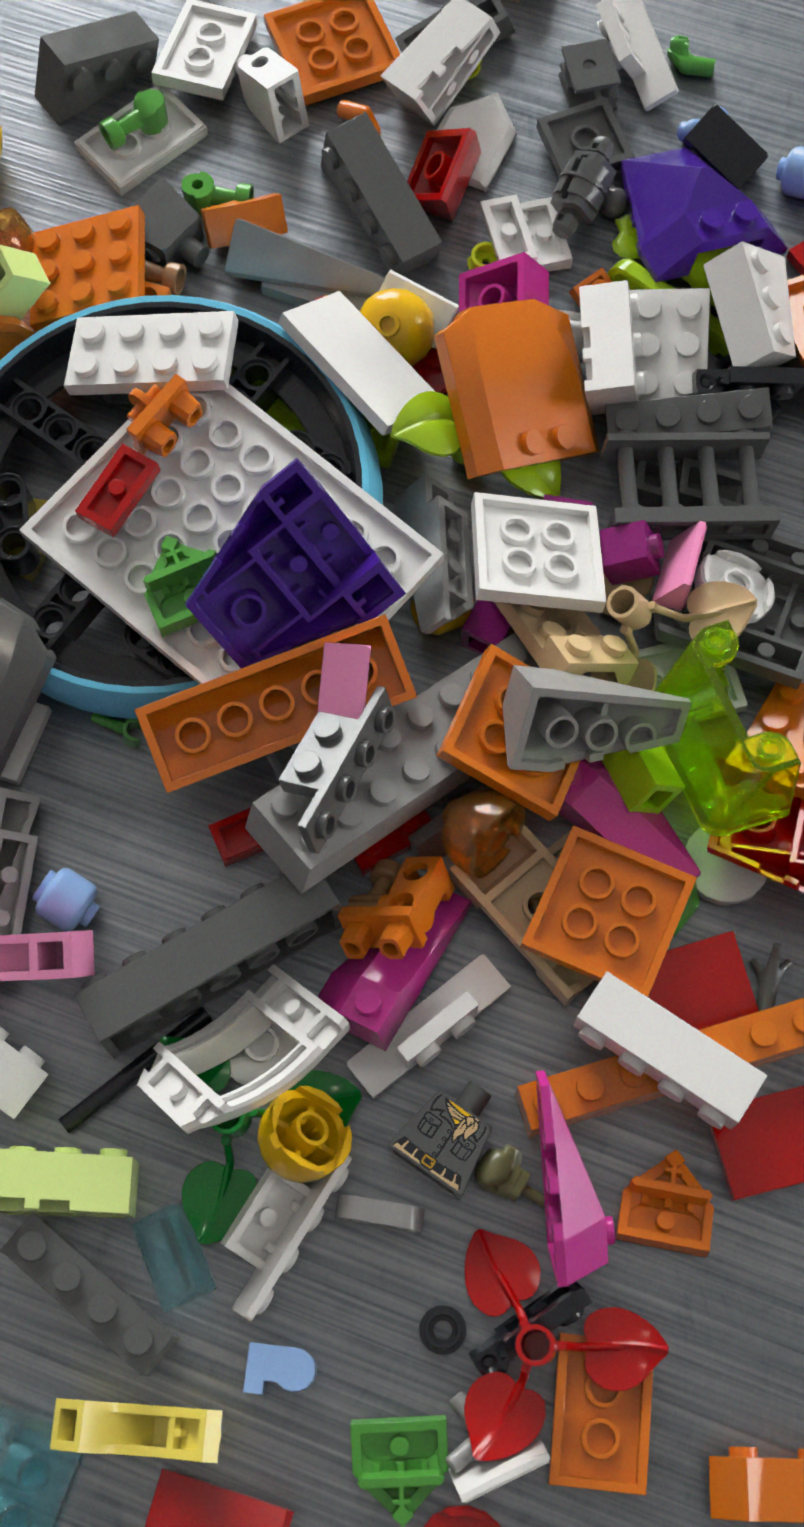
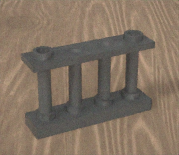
[600,429,781,541]

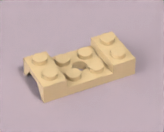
[495,602,640,685]
[449,814,596,1007]

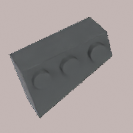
[35,11,159,125]

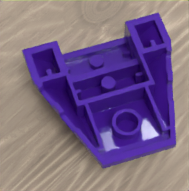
[620,147,788,283]
[185,458,406,669]

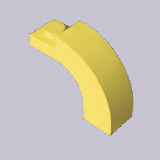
[50,1398,222,1463]

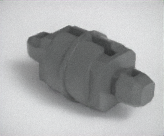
[550,136,616,239]

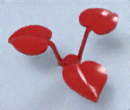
[464,1229,669,1461]

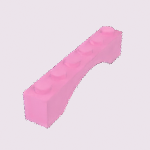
[0,930,95,981]

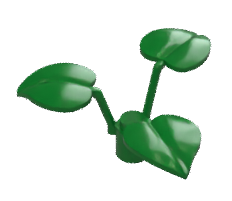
[156,1036,362,1245]

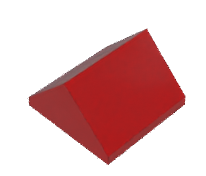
[407,128,481,222]

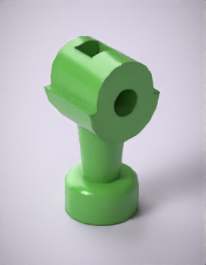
[98,89,168,151]
[181,171,254,217]

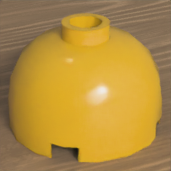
[359,288,435,366]
[257,1086,352,1183]

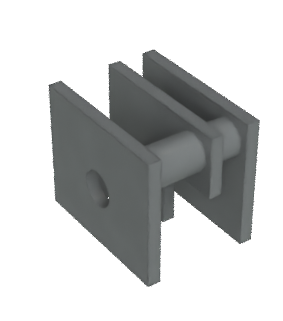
[559,38,621,111]

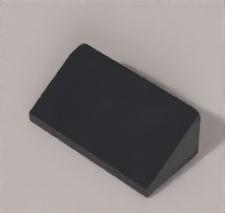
[683,104,769,190]

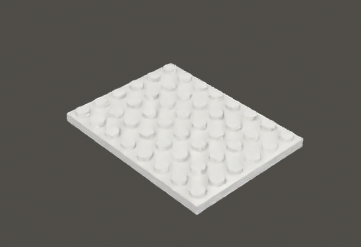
[19,384,444,685]

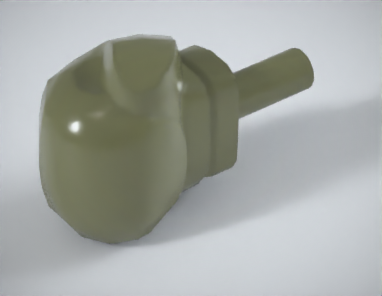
[475,1144,544,1208]

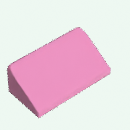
[653,521,707,611]
[317,642,371,719]

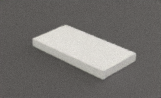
[278,291,435,436]

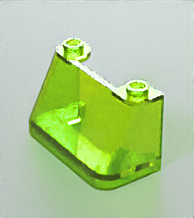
[654,620,801,836]

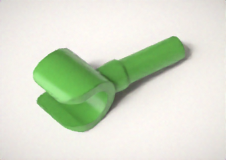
[91,713,142,748]

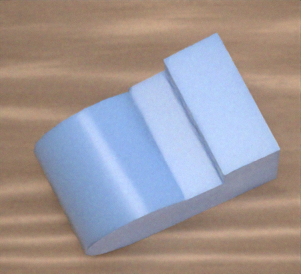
[243,1342,317,1395]

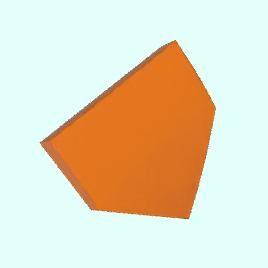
[615,1149,714,1258]

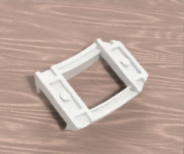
[137,964,350,1134]

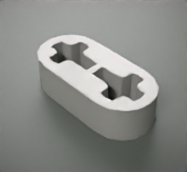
[335,1194,425,1233]

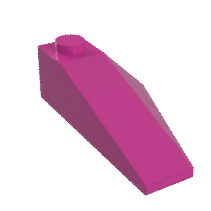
[459,252,549,312]
[559,759,701,878]
[317,892,472,1051]
[535,1070,615,1287]

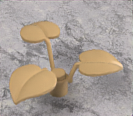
[590,575,757,691]

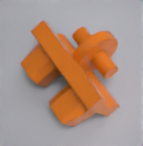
[126,374,203,457]

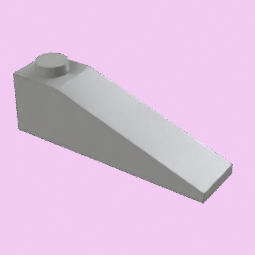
[502,665,692,772]

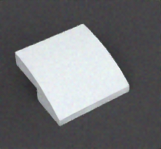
[480,194,573,271]

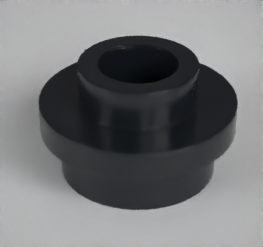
[419,1305,466,1355]

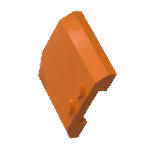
[434,299,600,479]

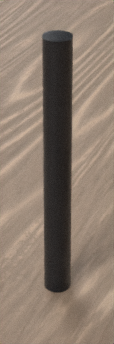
[58,1007,213,1133]

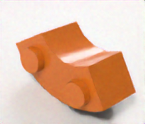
[709,1446,804,1523]

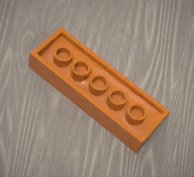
[134,614,417,793]

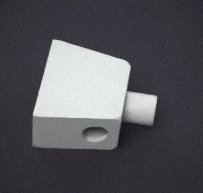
[235,48,309,144]

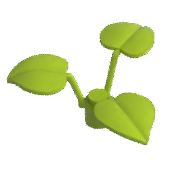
[390,391,561,500]

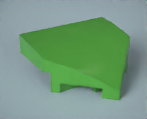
[143,536,217,637]
[350,1415,449,1527]

